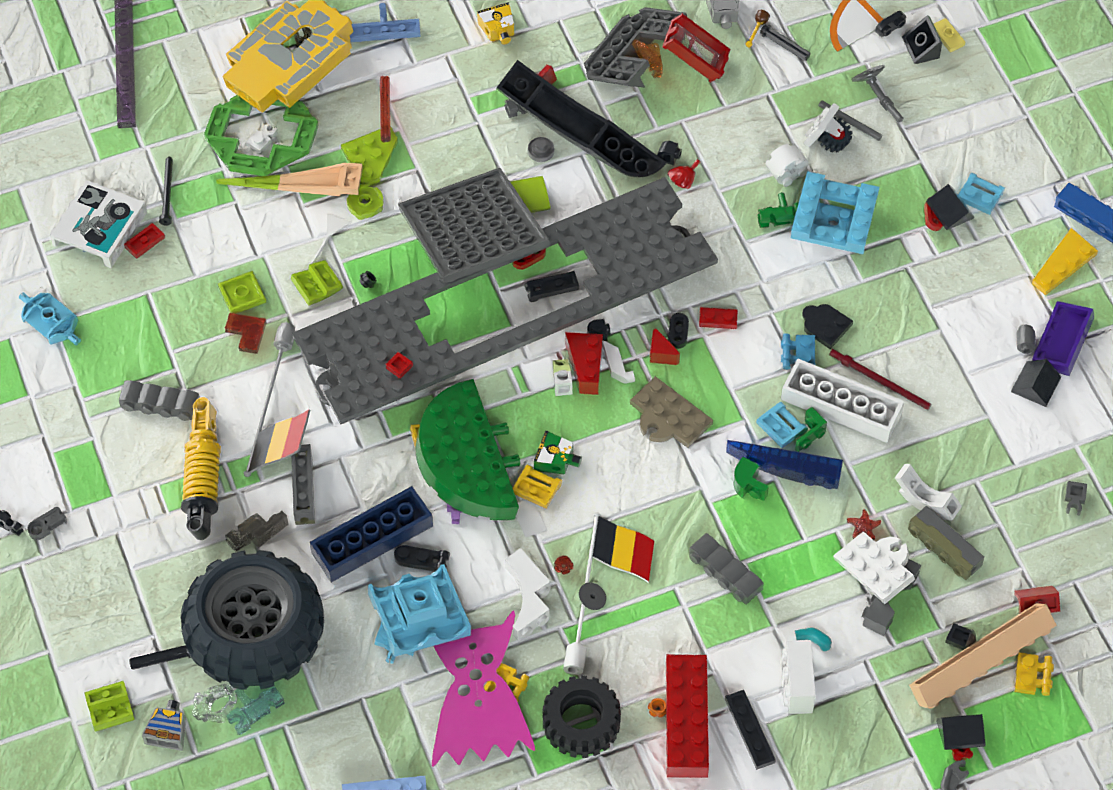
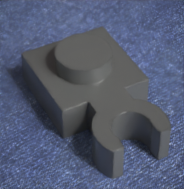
[1065,481,1087,516]

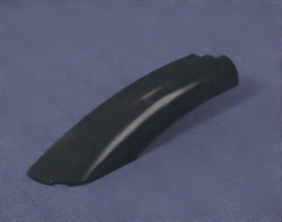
[496,60,667,177]

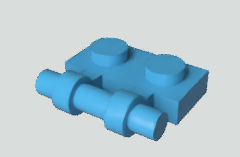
[781,333,815,370]

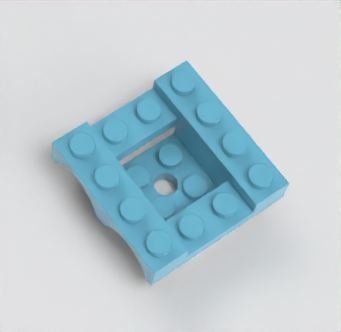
[790,171,879,254]
[368,564,471,657]

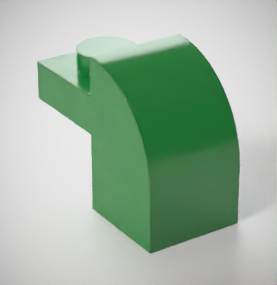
[733,457,769,501]

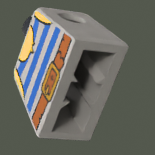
[142,700,186,751]

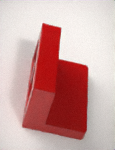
[1014,586,1061,614]

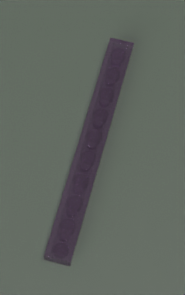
[114,0,136,129]

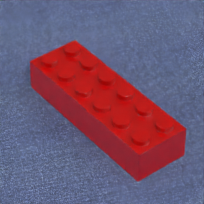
[666,654,709,778]

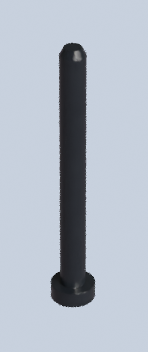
[159,156,173,226]

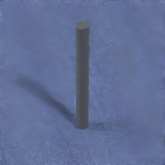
[818,100,882,141]

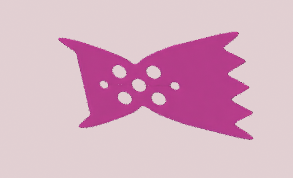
[432,610,535,767]

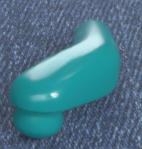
[795,627,832,651]

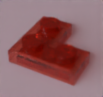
[225,313,267,354]

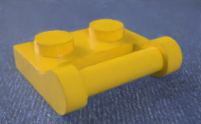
[513,464,563,509]

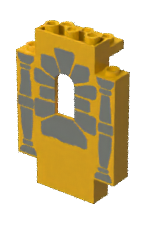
[222,0,354,113]

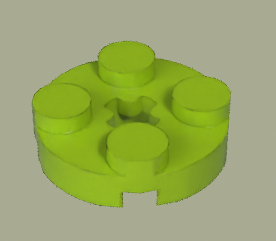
[346,184,384,220]

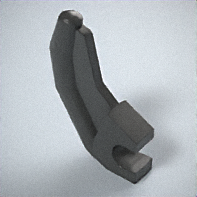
[940,760,969,790]

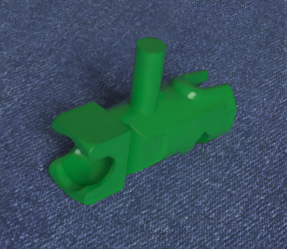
[757,192,799,228]

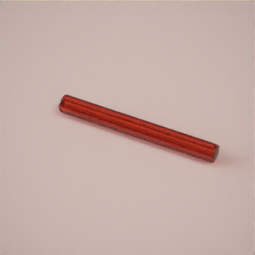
[380,76,391,143]

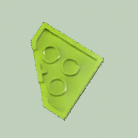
[341,125,398,187]

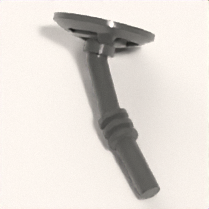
[851,65,904,123]

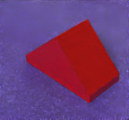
[650,328,680,365]

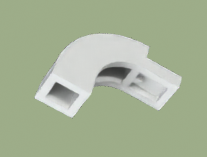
[895,464,962,521]

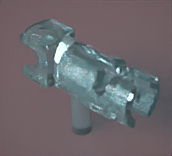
[226,687,285,735]

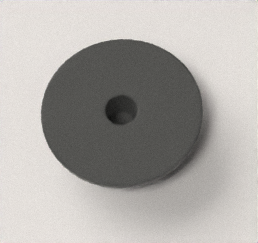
[579,582,606,610]

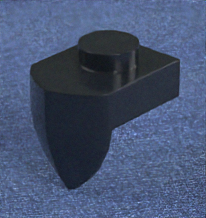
[945,623,976,650]

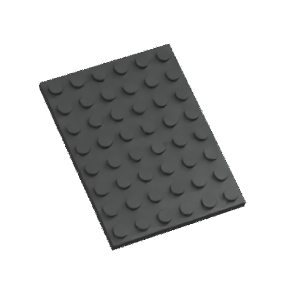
[398,168,550,284]

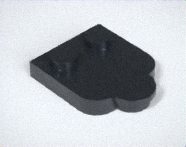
[802,304,853,349]

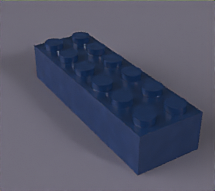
[309,486,433,583]

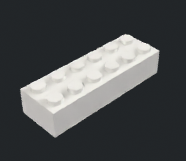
[781,359,904,443]

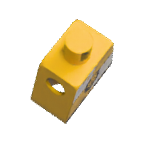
[477,2,514,45]

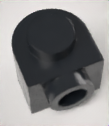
[657,141,682,166]
[587,319,611,342]

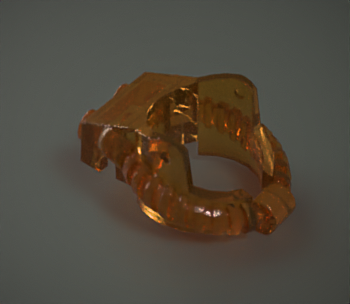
[632,40,663,78]

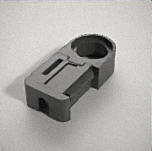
[27,507,67,540]

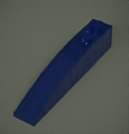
[726,440,843,489]

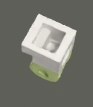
[552,359,573,396]

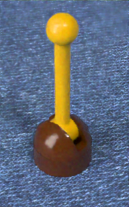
[746,10,770,48]

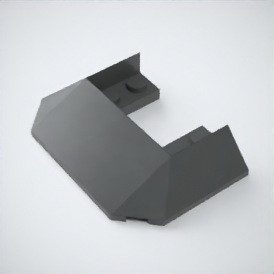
[584,7,687,88]

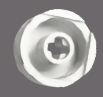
[766,143,809,187]

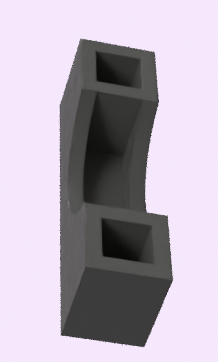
[861,559,921,636]

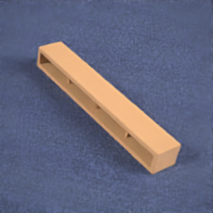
[909,603,1057,709]

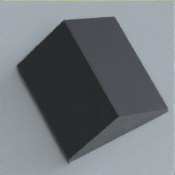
[902,15,942,64]
[926,184,974,230]
[1011,359,1062,407]
[936,714,986,750]

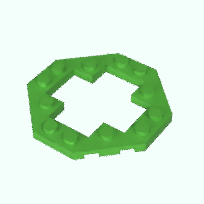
[204,95,319,176]

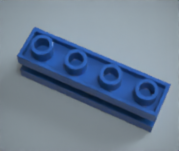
[1054,183,1113,243]

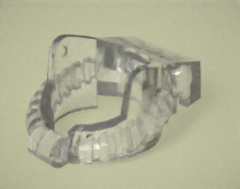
[192,684,237,723]

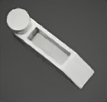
[603,341,635,384]

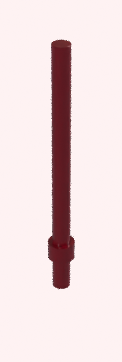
[829,349,932,410]

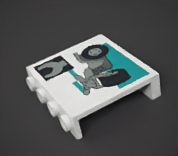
[50,180,147,268]

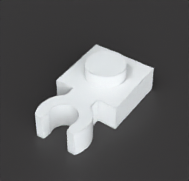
[246,124,278,154]

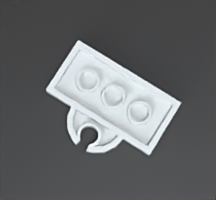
[833,532,915,604]

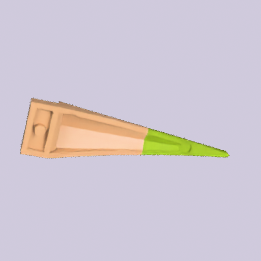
[216,163,363,196]

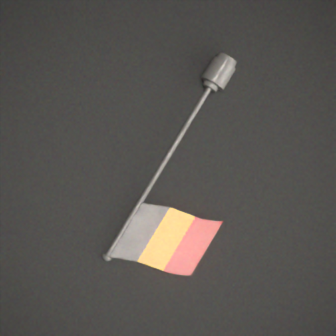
[244,322,311,477]

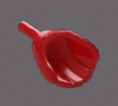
[667,159,700,189]

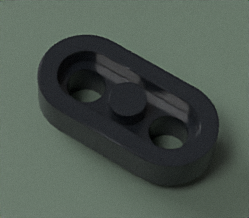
[875,11,907,37]
[668,313,689,349]

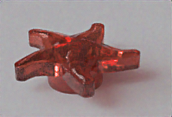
[847,509,881,540]

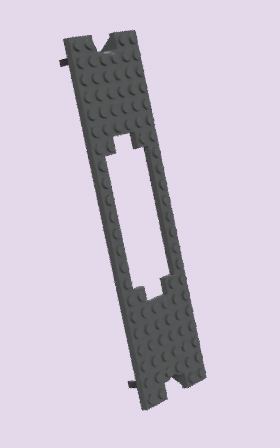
[292,177,718,425]

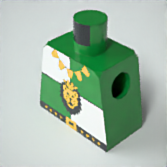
[534,430,582,475]

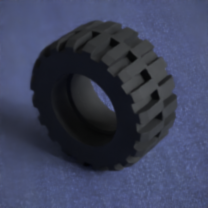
[542,675,621,758]

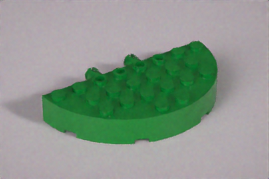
[415,379,520,520]

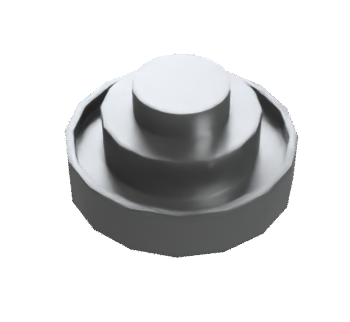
[528,137,554,162]

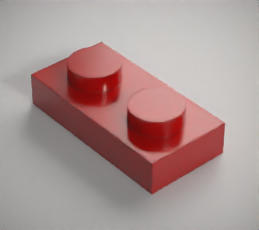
[124,223,165,259]
[699,307,738,329]

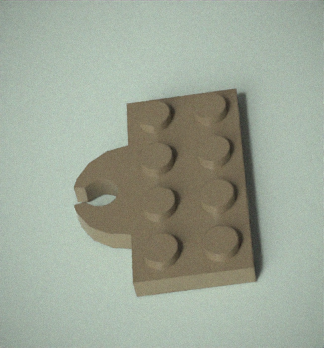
[630,376,713,448]

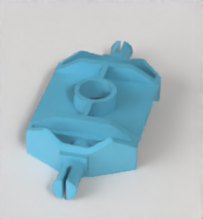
[19,292,81,345]

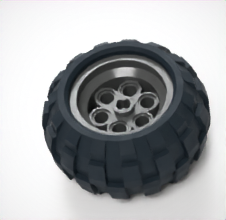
[180,550,324,690]

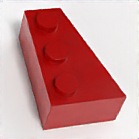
[565,332,603,395]

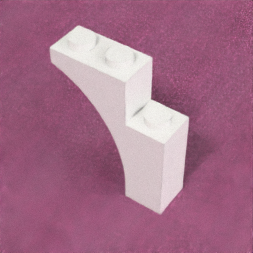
[505,548,550,640]

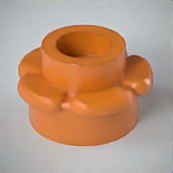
[648,698,666,718]

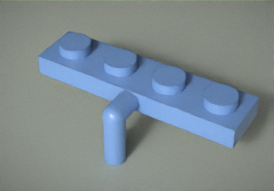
[350,3,421,42]

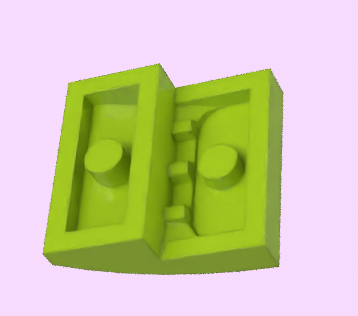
[510,176,551,213]
[291,260,343,306]
[84,681,135,732]

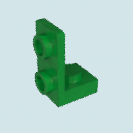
[795,407,827,452]

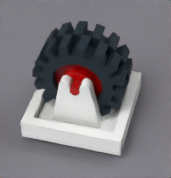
[804,103,852,153]

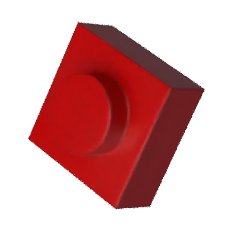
[385,352,413,379]

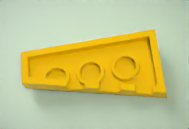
[1032,228,1098,296]

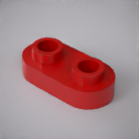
[924,197,943,231]
[512,248,546,270]

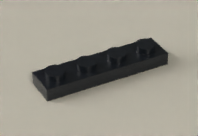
[725,690,776,770]

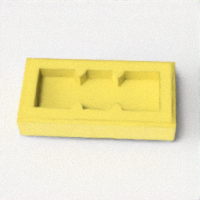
[934,18,966,53]

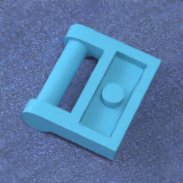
[958,173,1005,215]
[756,402,808,448]

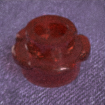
[554,555,574,575]

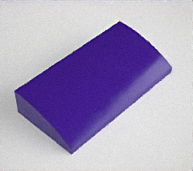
[1032,301,1094,376]

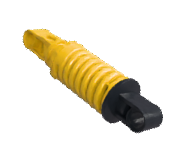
[181,397,221,540]

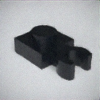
[0,510,24,536]

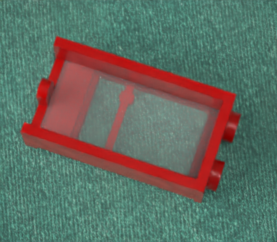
[662,13,731,83]

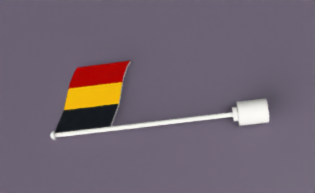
[563,512,655,675]

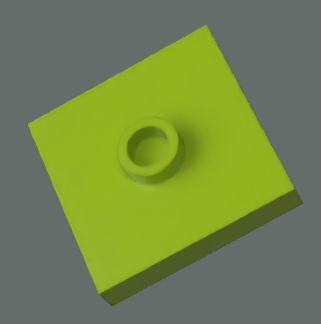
[218,271,267,316]

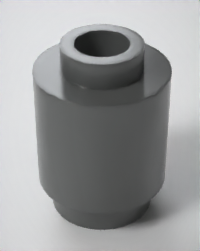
[1016,324,1036,354]

